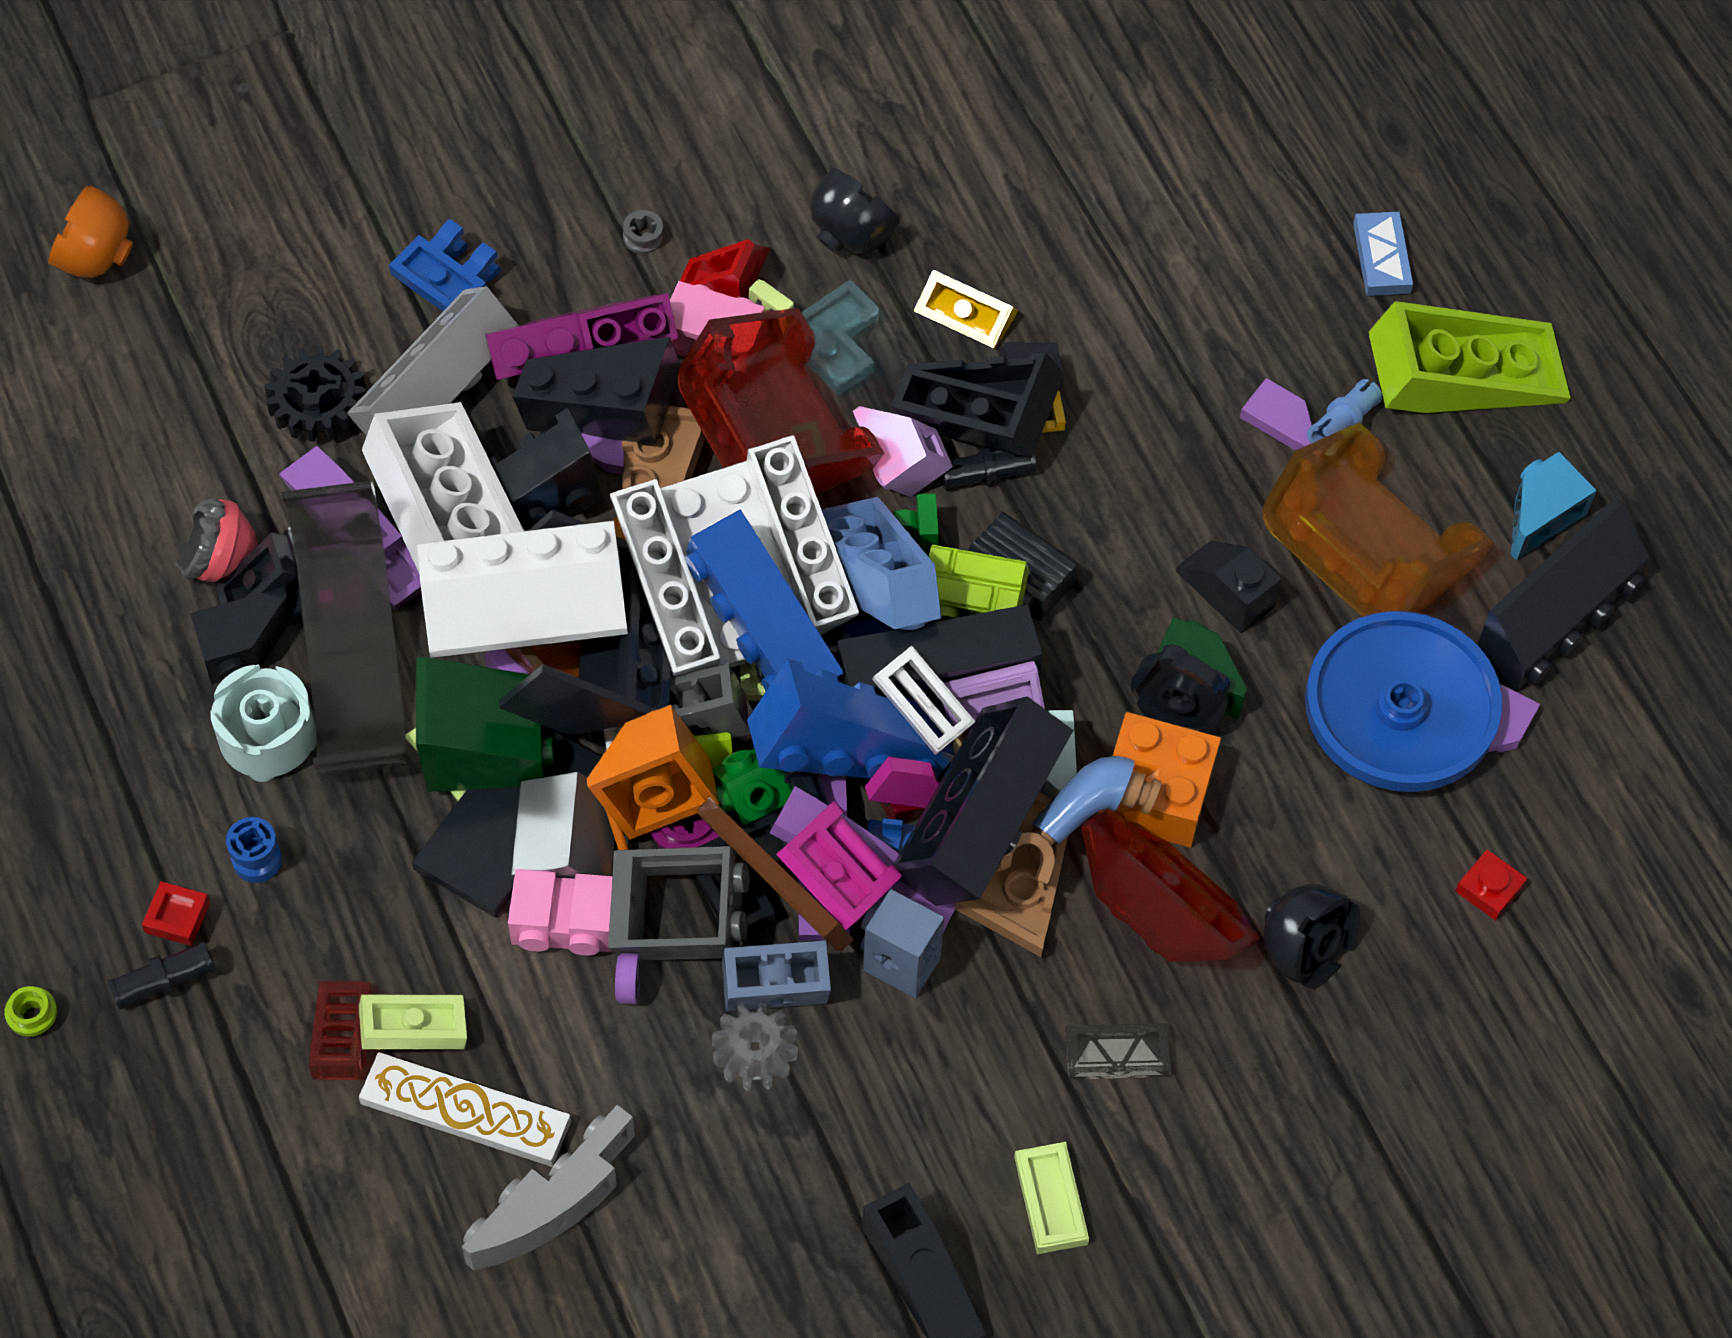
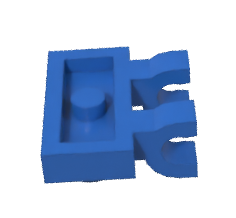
[389,218,501,311]

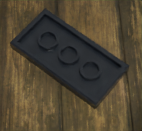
[412,726,601,917]

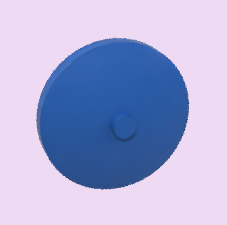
[1305,611,1502,792]

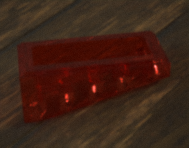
[309,981,371,1080]

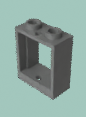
[608,846,750,960]

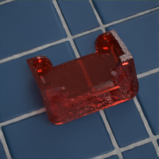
[678,308,884,495]

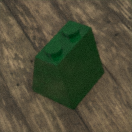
[416,657,554,792]

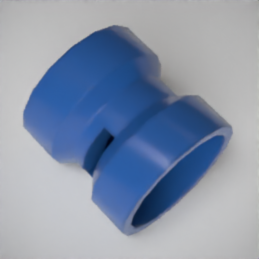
[226,817,282,883]

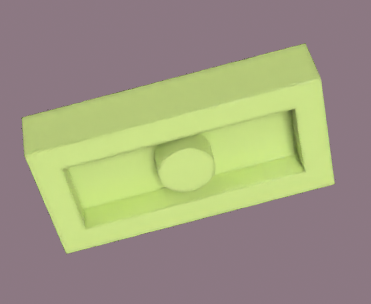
[359,995,467,1049]

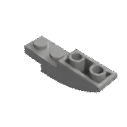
[462,1105,635,1271]

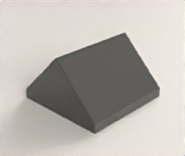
[510,772,615,879]

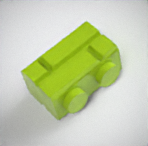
[929,545,1029,620]

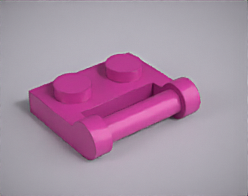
[776,801,902,930]

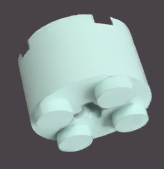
[211,665,317,782]

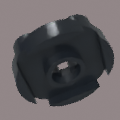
[1130,644,1231,733]

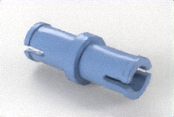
[1307,379,1382,452]

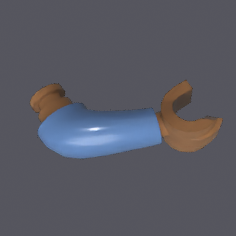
[995,756,1161,884]

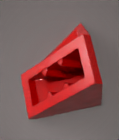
[680,239,771,299]

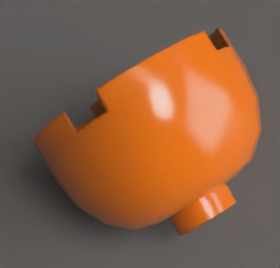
[48,185,133,278]

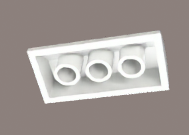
[362,402,524,574]
[417,521,628,658]

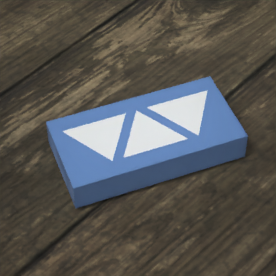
[1353,212,1413,296]

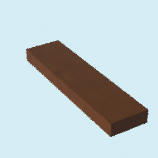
[697,797,854,952]

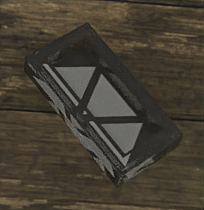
[1065,1023,1171,1080]

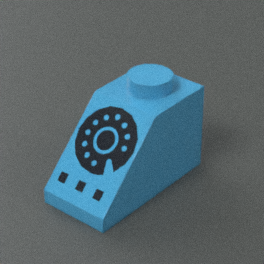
[1511,452,1596,561]

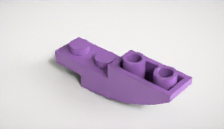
[279,446,422,611]

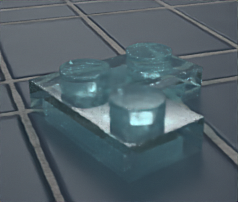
[780,279,879,396]

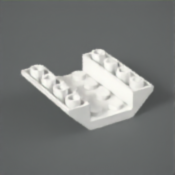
[610,435,859,675]

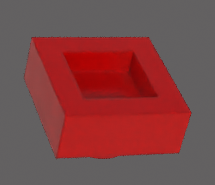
[1455,850,1527,921]
[142,881,210,946]

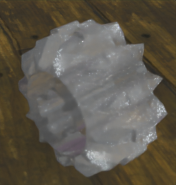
[712,1001,798,1091]

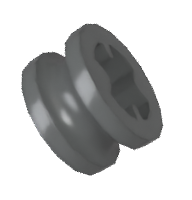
[623,210,663,254]

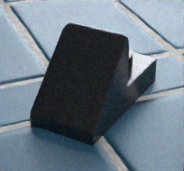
[216,533,298,610]

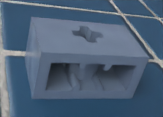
[860,889,944,999]
[722,941,831,1011]

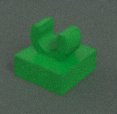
[894,494,938,557]

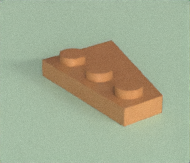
[622,406,711,489]
[955,792,1068,957]

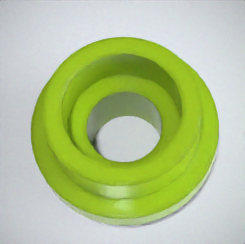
[5,986,57,1037]

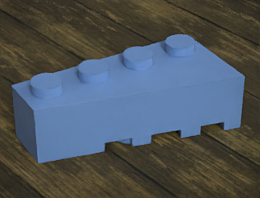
[821,497,941,630]

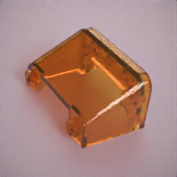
[1262,422,1495,617]

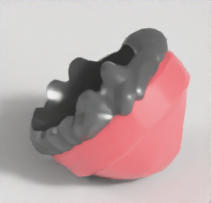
[175,498,258,582]

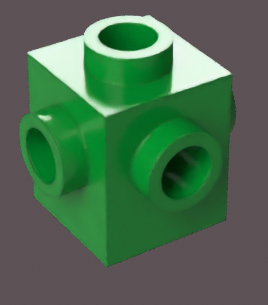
[713,749,792,826]

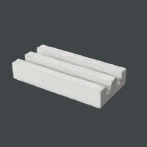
[872,646,975,755]

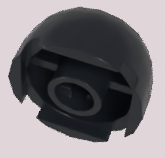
[810,168,900,254]
[1264,884,1360,988]

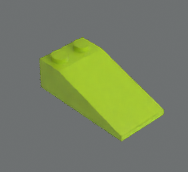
[1368,301,1570,413]

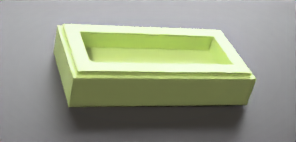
[1014,1142,1089,1254]

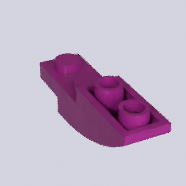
[485,293,678,380]

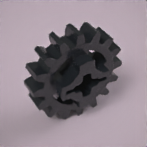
[264,346,366,442]

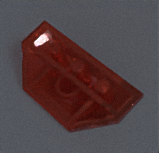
[1081,809,1259,962]

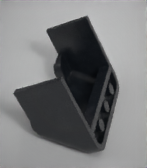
[499,509,671,734]

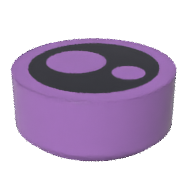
[615,953,640,1004]

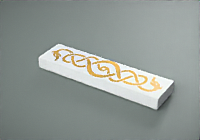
[359,1052,571,1167]

